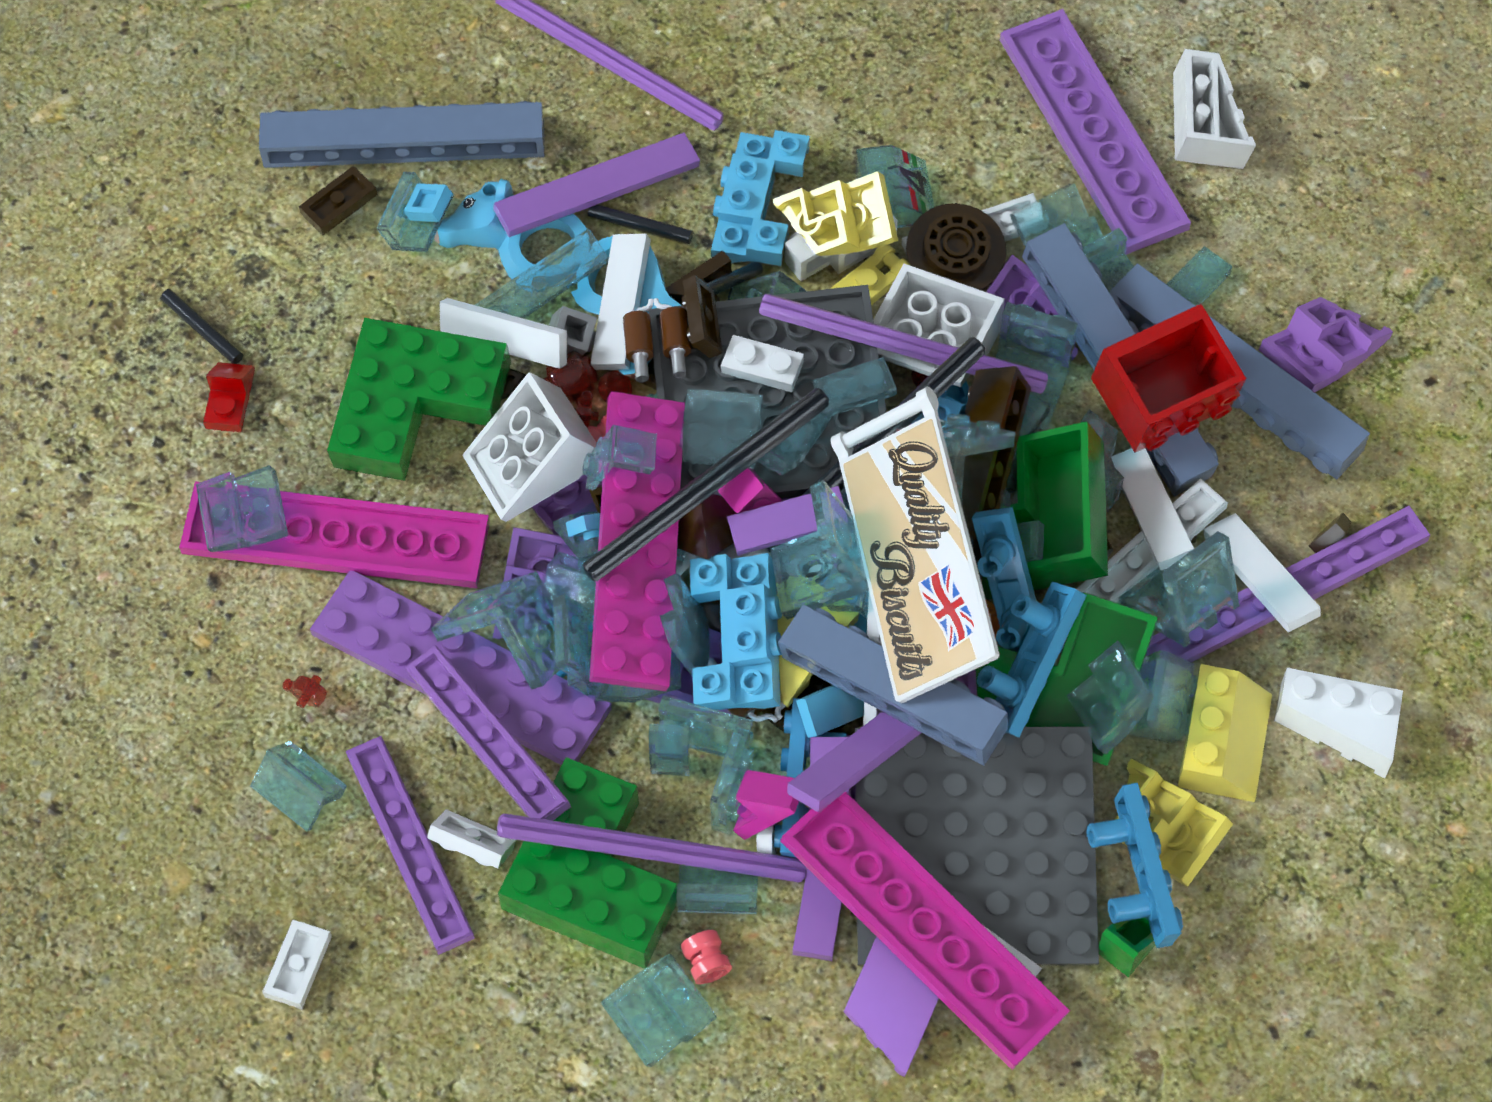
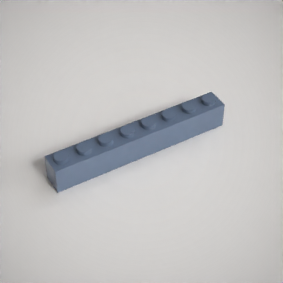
[259,101,545,168]
[1022,223,1219,497]
[1110,263,1370,480]

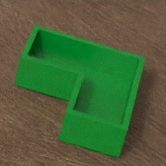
[327,317,511,481]
[981,421,1108,600]
[976,592,1159,766]
[498,757,678,969]

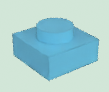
[404,183,453,222]
[566,513,600,542]

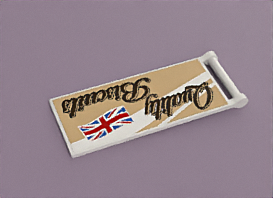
[831,387,999,703]

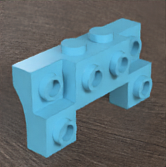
[711,130,810,266]
[690,553,782,713]

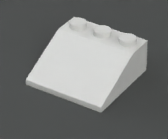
[873,264,1004,387]
[462,372,602,522]

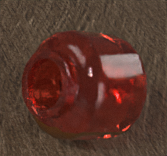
[542,351,599,404]

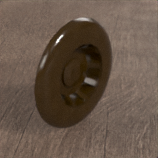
[906,203,1006,290]

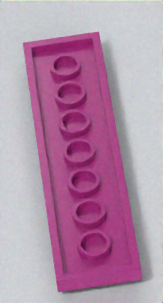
[589,391,685,691]
[179,481,490,588]
[780,792,1070,1070]

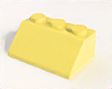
[1177,664,1272,802]

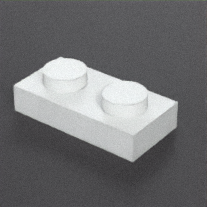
[721,335,804,392]
[427,809,516,869]
[263,920,332,1009]

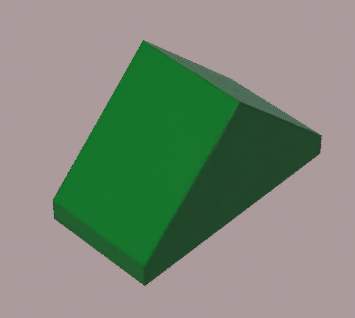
[1098,917,1155,978]

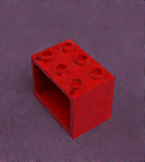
[1091,304,1247,453]

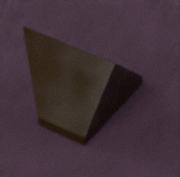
[677,494,740,560]

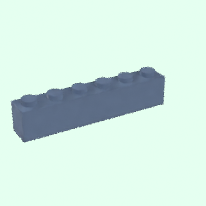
[778,604,1008,766]

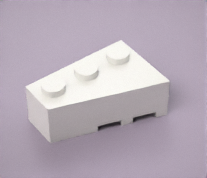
[1173,49,1256,169]
[1275,668,1403,779]

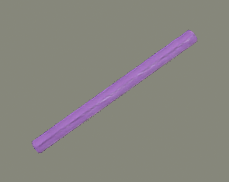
[495,0,724,131]
[759,294,1048,394]
[497,813,807,882]

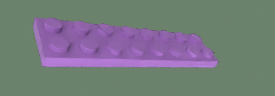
[1000,9,1191,255]
[310,571,612,765]

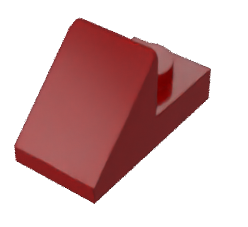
[203,362,255,433]

